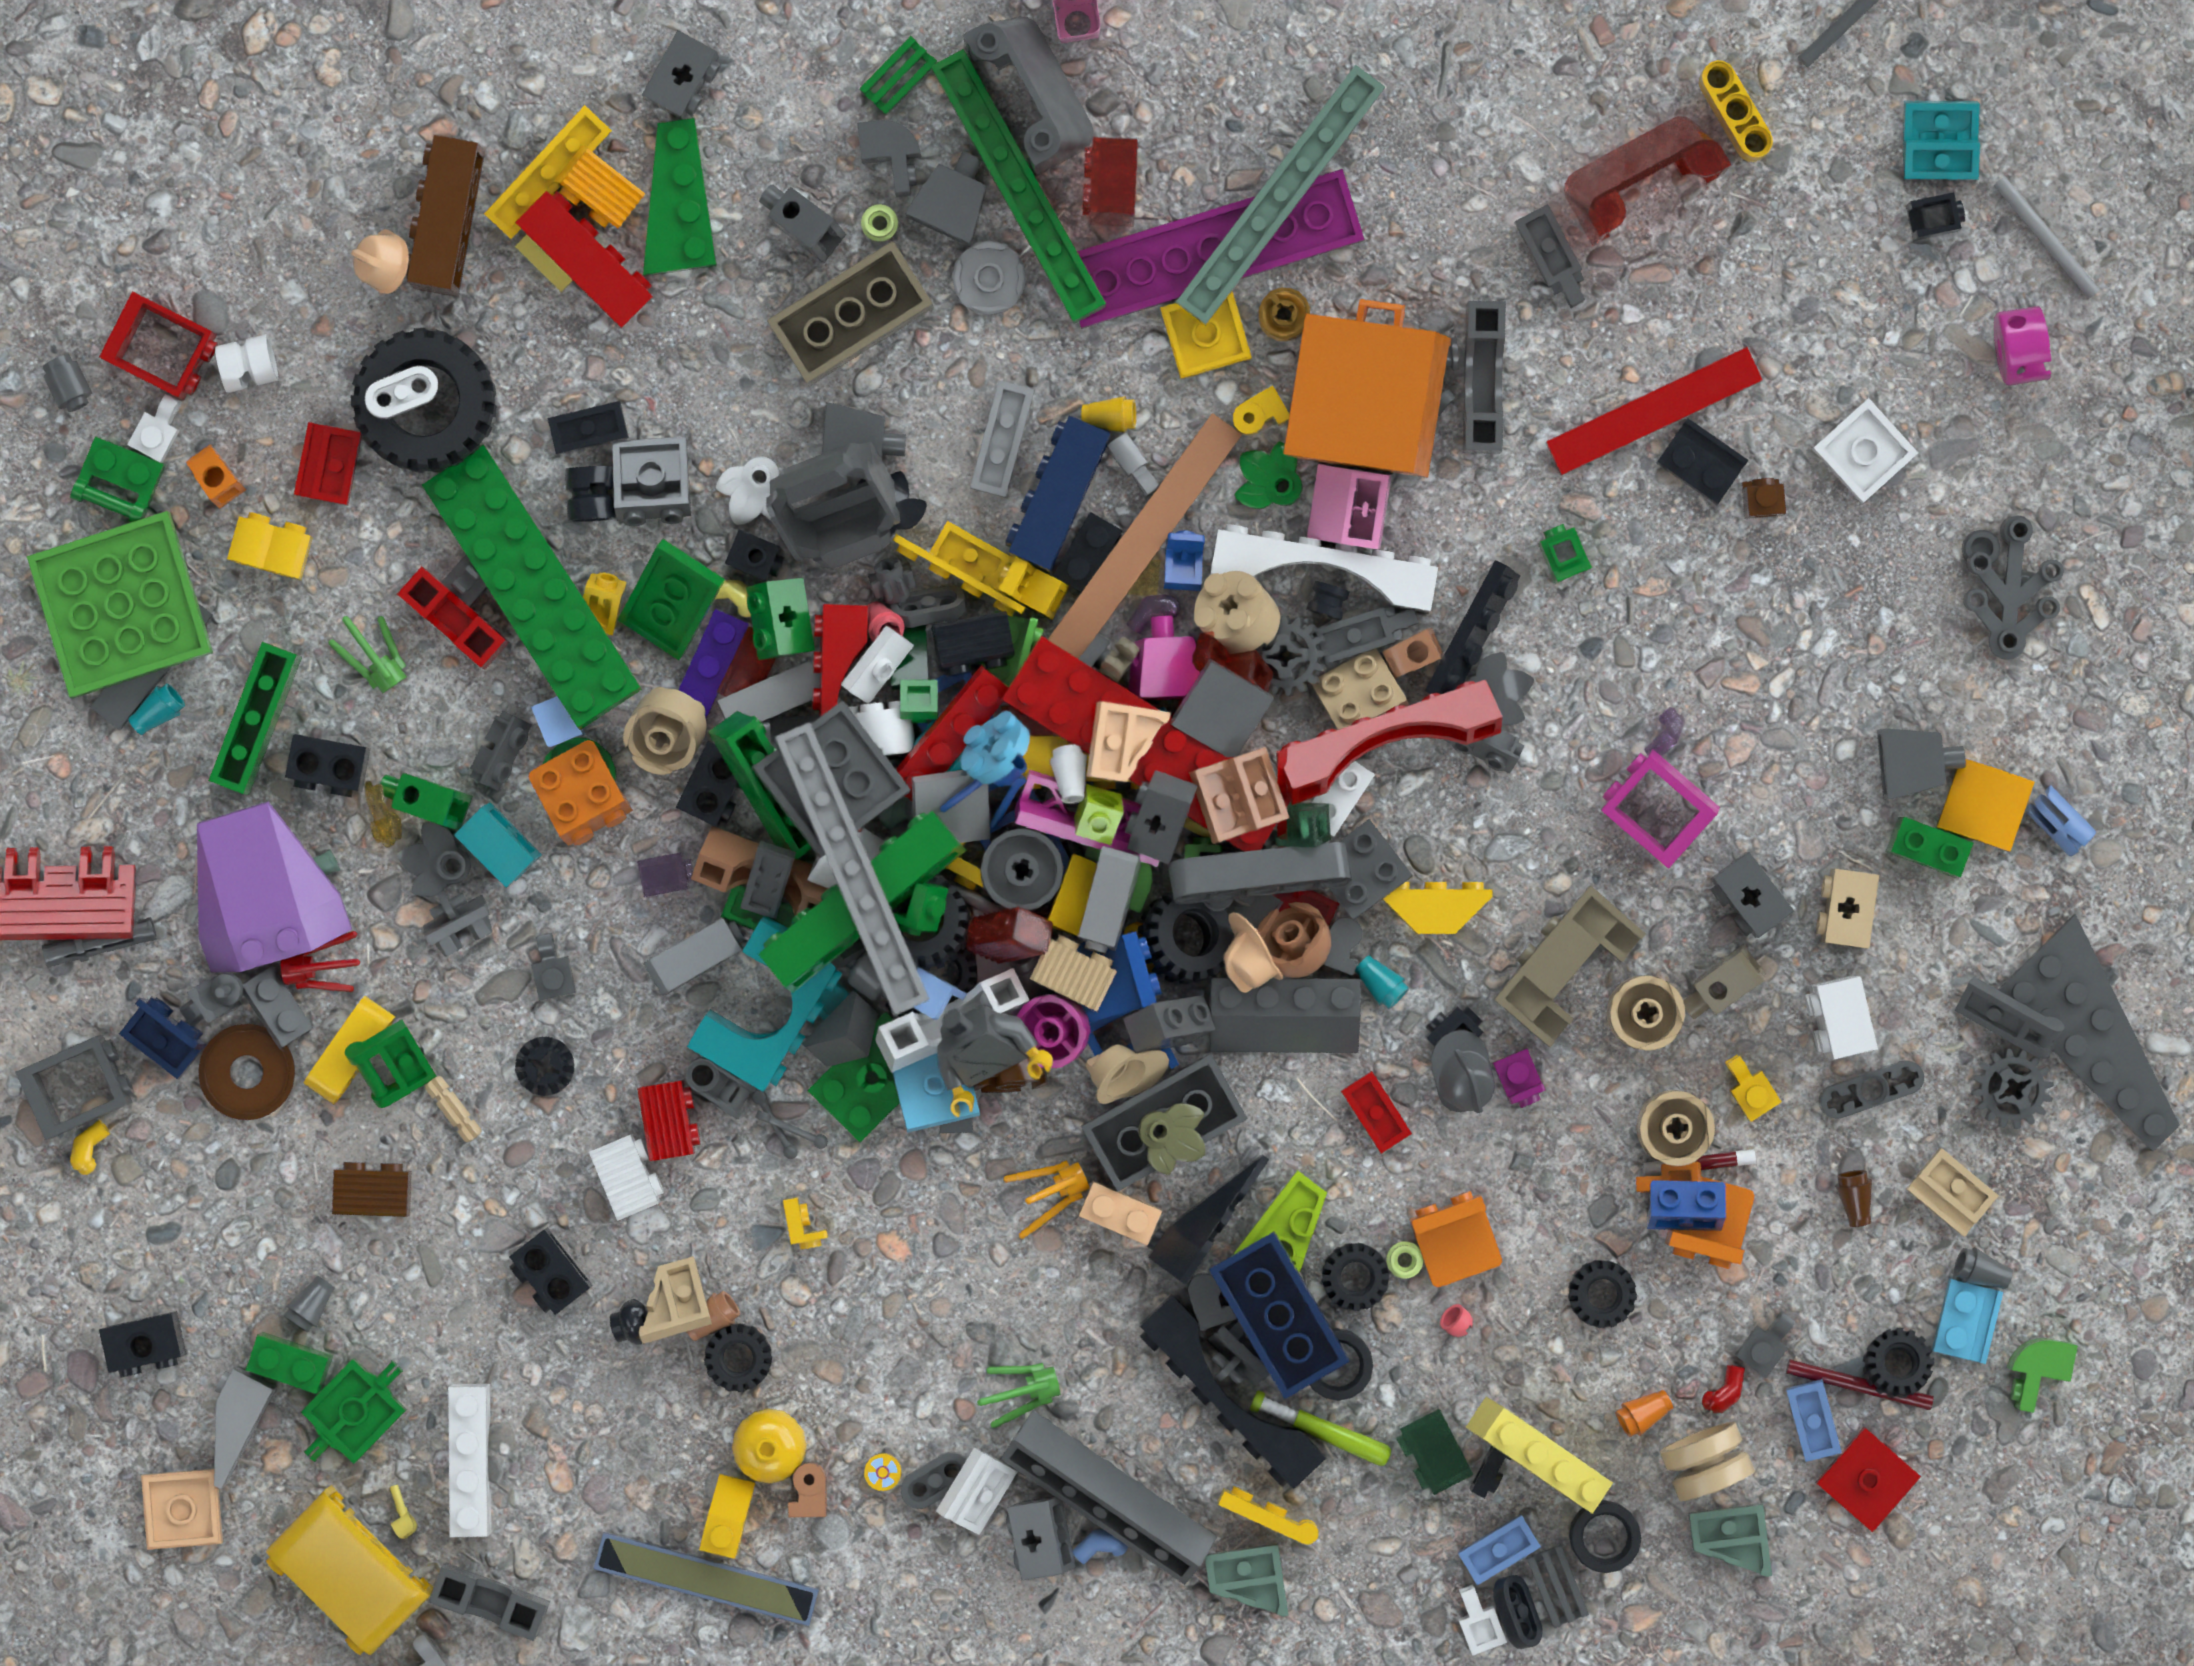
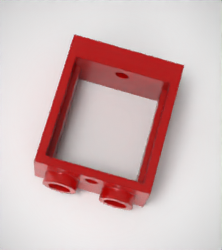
[99,291,218,401]

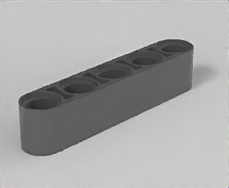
[1168,842,1352,904]

